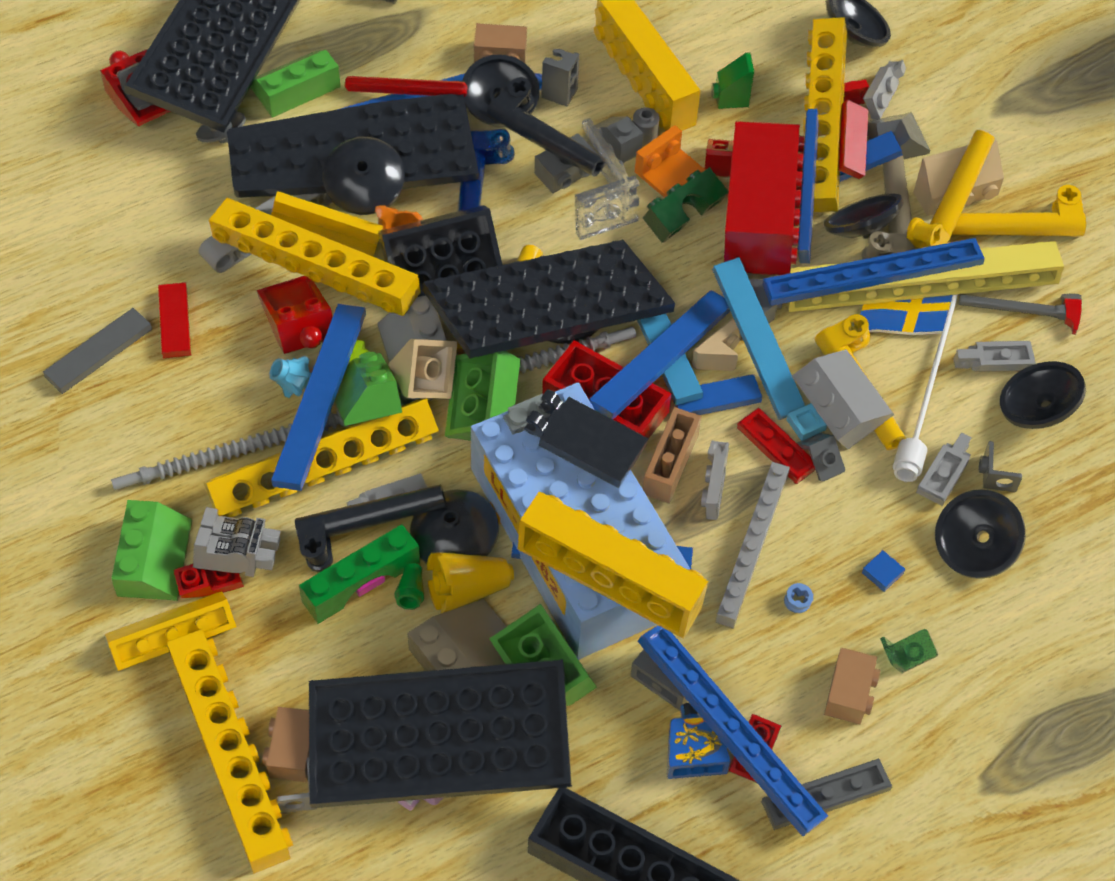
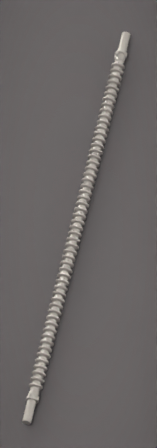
[111,327,636,490]

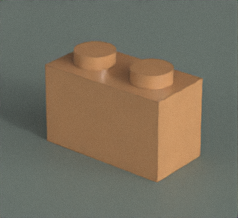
[474,23,527,63]
[824,647,880,725]
[262,707,309,782]

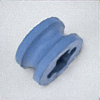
[784,583,813,613]

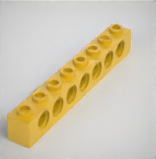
[800,18,847,212]
[209,198,420,316]
[203,398,439,518]
[167,629,293,874]

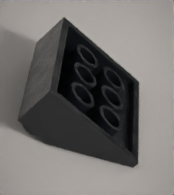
[378,205,502,297]

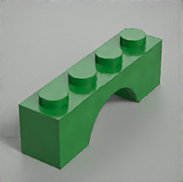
[299,524,420,624]

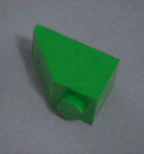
[711,52,754,109]

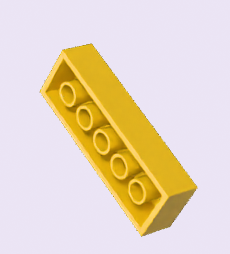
[594,0,701,131]
[518,491,709,639]

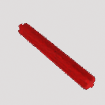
[344,76,468,97]

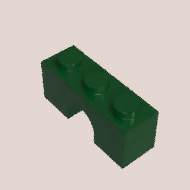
[643,167,729,243]

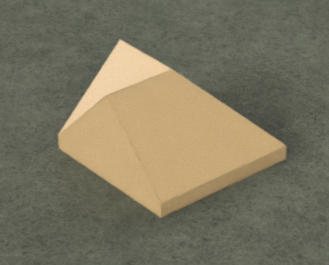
[388,339,457,399]

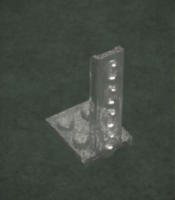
[575,118,639,240]

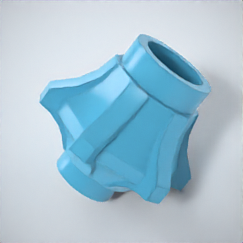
[269,356,311,398]

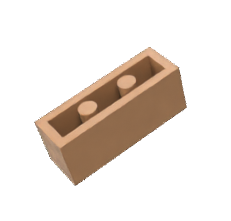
[643,407,702,504]

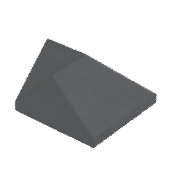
[867,112,930,159]

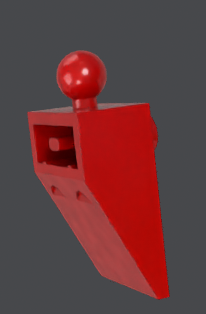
[100,49,171,127]
[257,276,333,354]

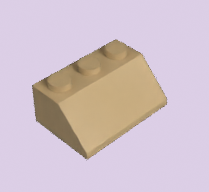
[913,139,1004,216]

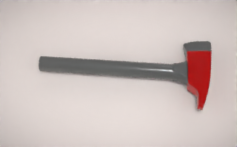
[959,294,1082,335]

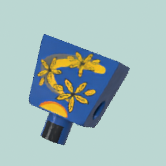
[667,702,730,779]

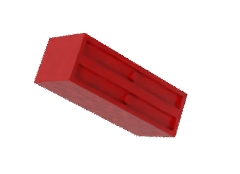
[724,121,805,275]

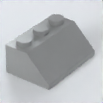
[378,295,446,393]
[792,350,894,449]

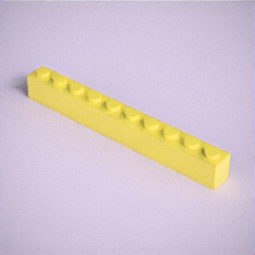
[787,241,1064,312]

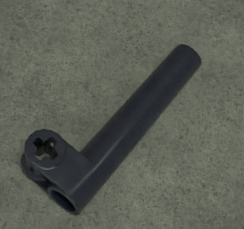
[487,77,605,177]
[295,484,447,572]

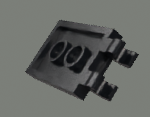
[524,389,649,488]

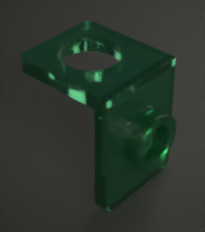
[880,629,938,673]

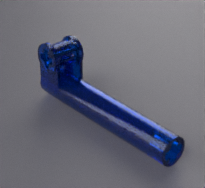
[458,129,515,211]

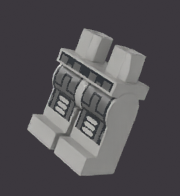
[193,507,280,577]

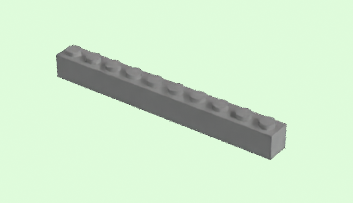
[716,462,790,629]

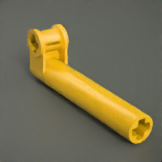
[907,130,995,249]
[952,185,1086,236]
[815,314,906,450]

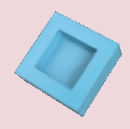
[786,403,827,441]

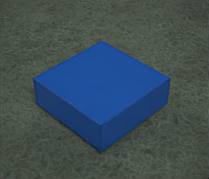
[862,550,905,592]

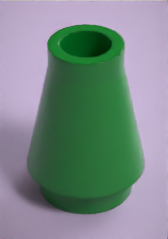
[394,563,424,610]

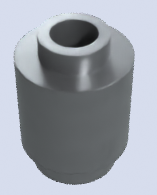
[633,108,659,146]

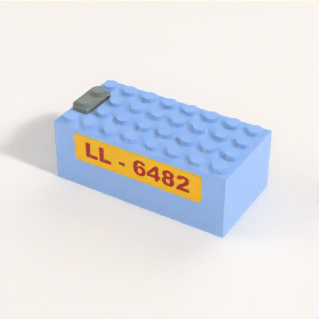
[471,383,690,659]

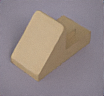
[692,319,740,371]

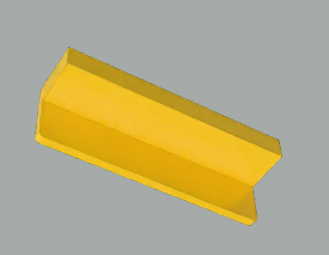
[271,191,383,257]
[105,592,237,671]

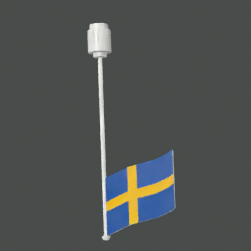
[860,294,958,482]

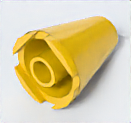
[427,552,514,613]

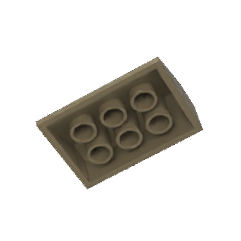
[407,599,506,671]

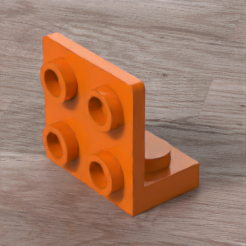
[635,125,706,198]

